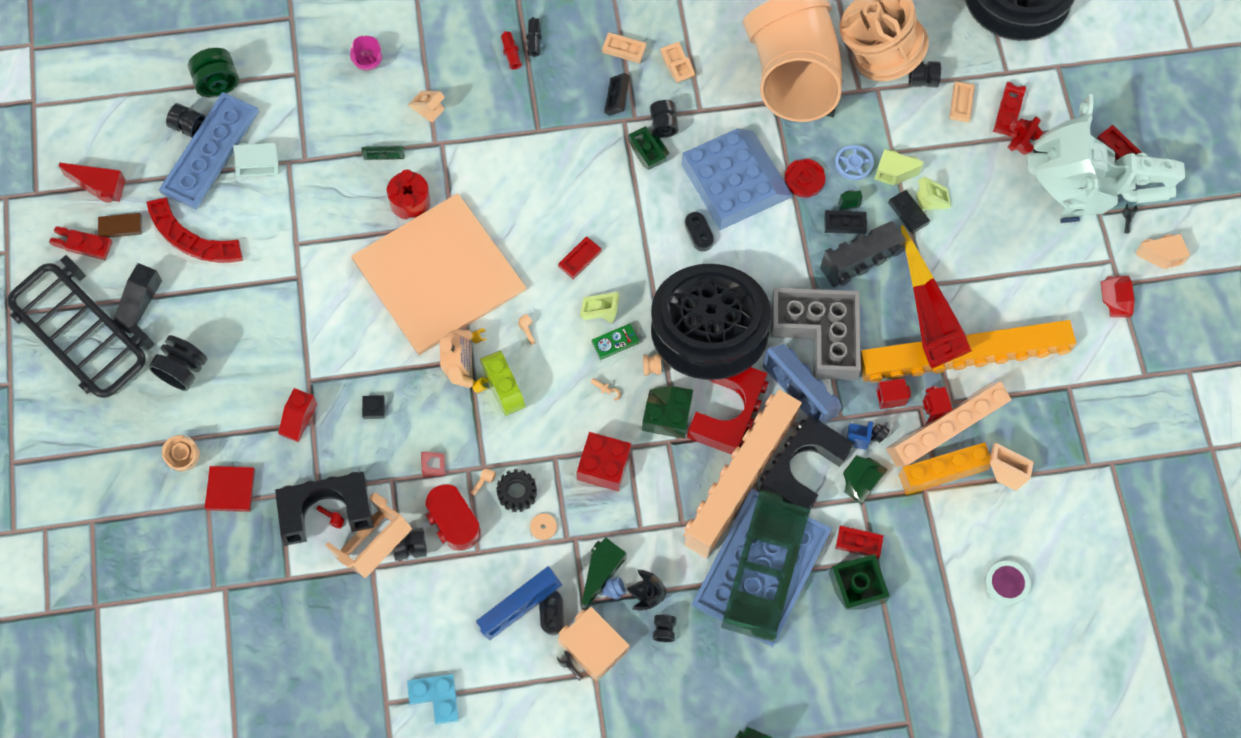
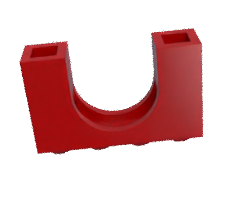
[687,367,769,455]

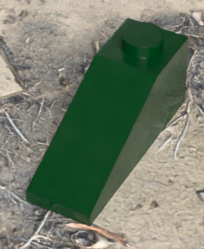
[582,537,627,610]

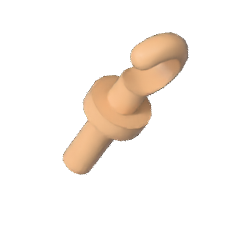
[590,378,621,401]

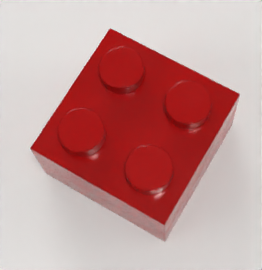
[576,432,632,492]

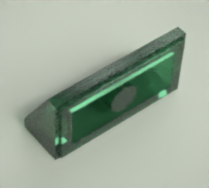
[361,145,405,160]

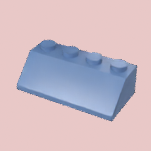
[762,344,842,424]

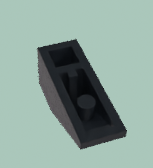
[113,263,162,334]

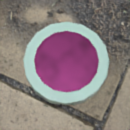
[985,560,1031,605]

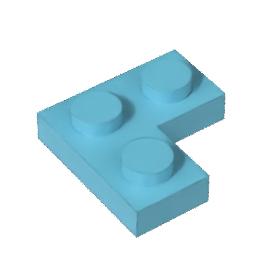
[407,674,459,725]

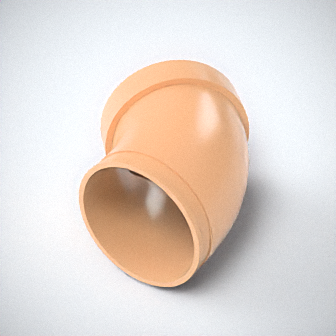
[743,0,842,122]

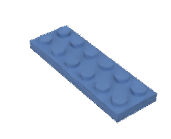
[159,92,259,210]

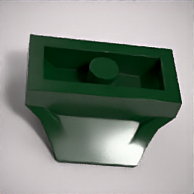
[628,126,670,170]
[843,455,888,505]

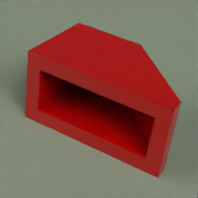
[278,388,318,443]

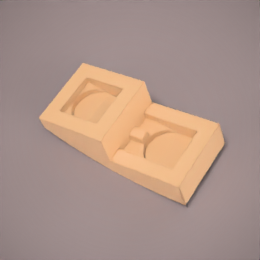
[660,42,695,83]

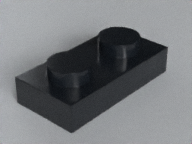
[604,72,630,116]
[888,190,930,234]
[824,210,867,234]

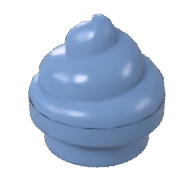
[601,577,626,599]

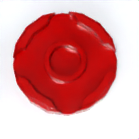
[785,158,826,198]

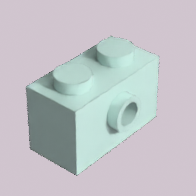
[233,142,278,177]

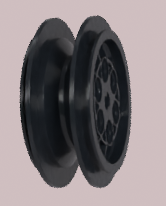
[965,0,1075,41]
[651,263,771,380]

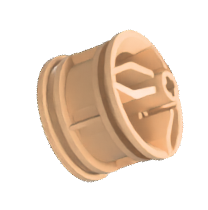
[839,0,929,81]

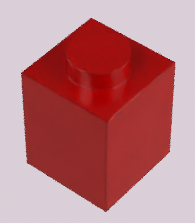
[876,378,911,410]

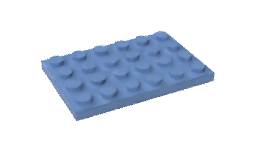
[692,489,832,648]

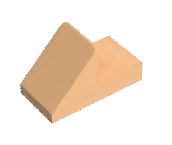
[408,91,445,122]

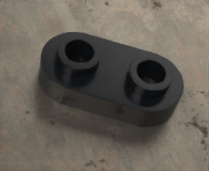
[685,212,714,252]
[539,590,564,635]

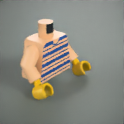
[440,328,488,393]

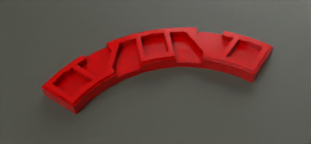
[146,197,243,263]

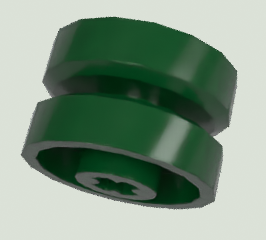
[187,47,240,98]

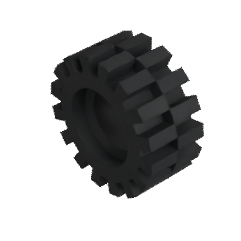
[496,469,537,512]

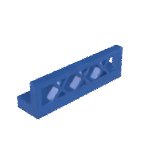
[476,566,563,640]

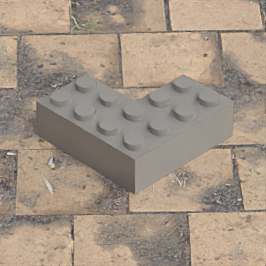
[771,288,861,380]

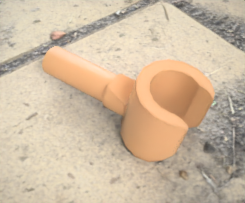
[518,314,535,345]
[470,469,496,496]

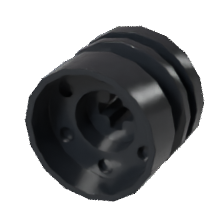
[148,335,208,391]

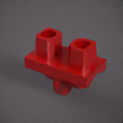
[1007,117,1043,155]

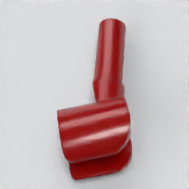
[316,505,344,529]

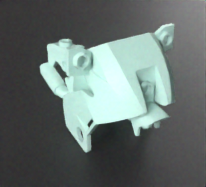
[1027,94,1185,217]

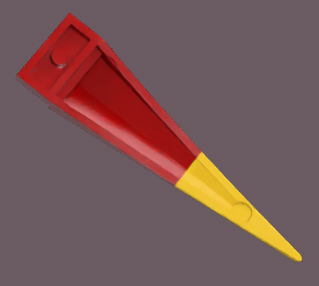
[901,225,972,369]

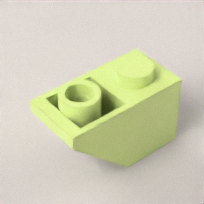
[874,149,924,186]

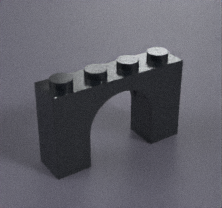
[760,415,854,515]
[275,471,374,546]

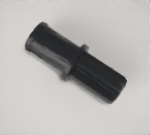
[526,17,542,57]

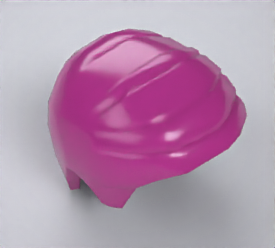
[350,36,382,71]

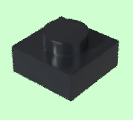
[362,395,385,419]

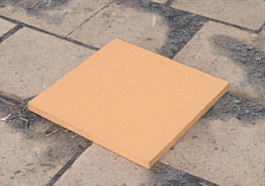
[351,193,526,355]

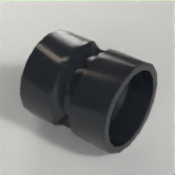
[908,61,941,88]
[650,100,679,138]
[166,103,205,138]
[393,527,427,561]

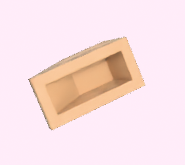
[990,443,1034,491]

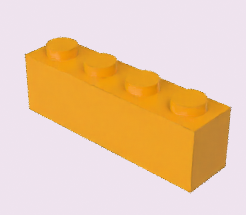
[898,442,991,495]

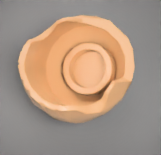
[162,435,200,472]

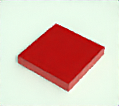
[204,466,255,512]

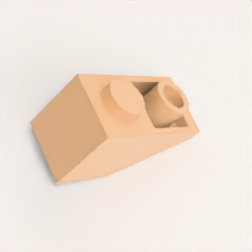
[1136,234,1190,269]

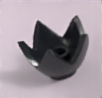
[627,569,666,610]

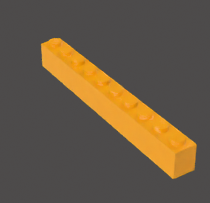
[860,320,1076,383]

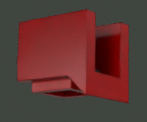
[922,386,953,423]

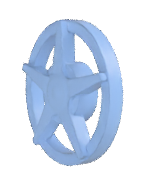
[835,145,874,180]

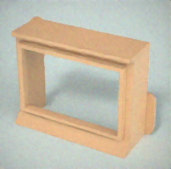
[325,493,412,578]

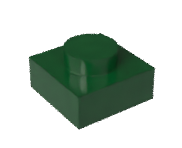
[838,190,863,211]

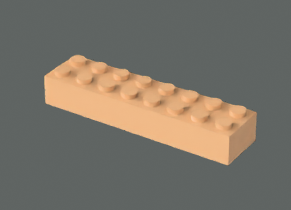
[683,389,802,559]

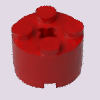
[386,169,430,219]

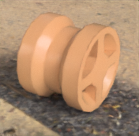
[643,354,661,376]

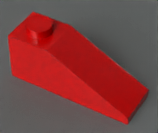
[58,162,126,203]

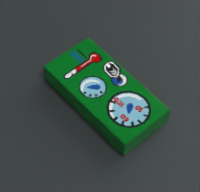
[591,323,639,360]

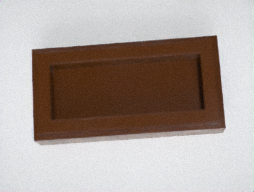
[98,213,142,238]

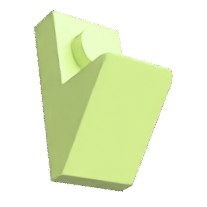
[916,177,951,210]
[580,292,620,323]

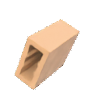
[558,607,630,682]

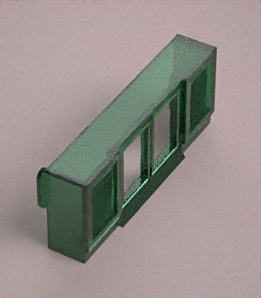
[721,491,811,643]

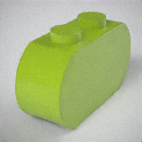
[480,350,526,417]

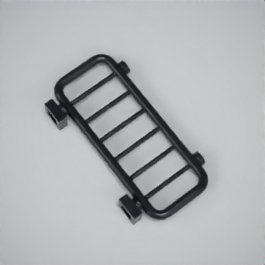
[7,255,155,398]

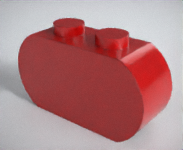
[425,484,481,551]

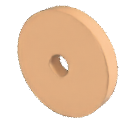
[530,513,557,540]

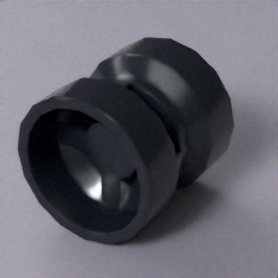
[652,615,676,642]

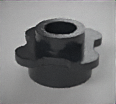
[871,422,890,443]

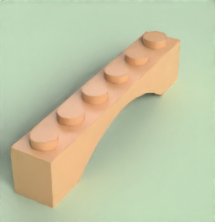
[886,381,1011,467]

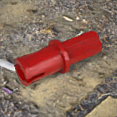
[500,31,522,70]

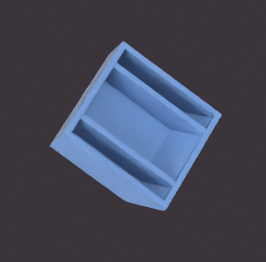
[681,129,793,230]

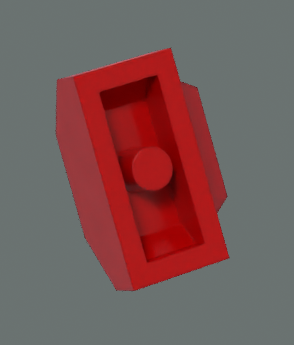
[1100,276,1135,317]

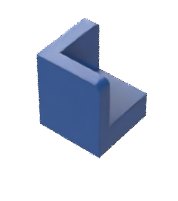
[846,421,873,450]

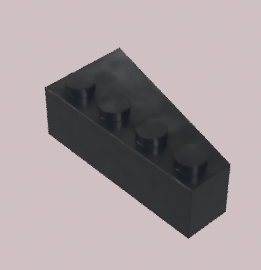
[820,221,906,288]

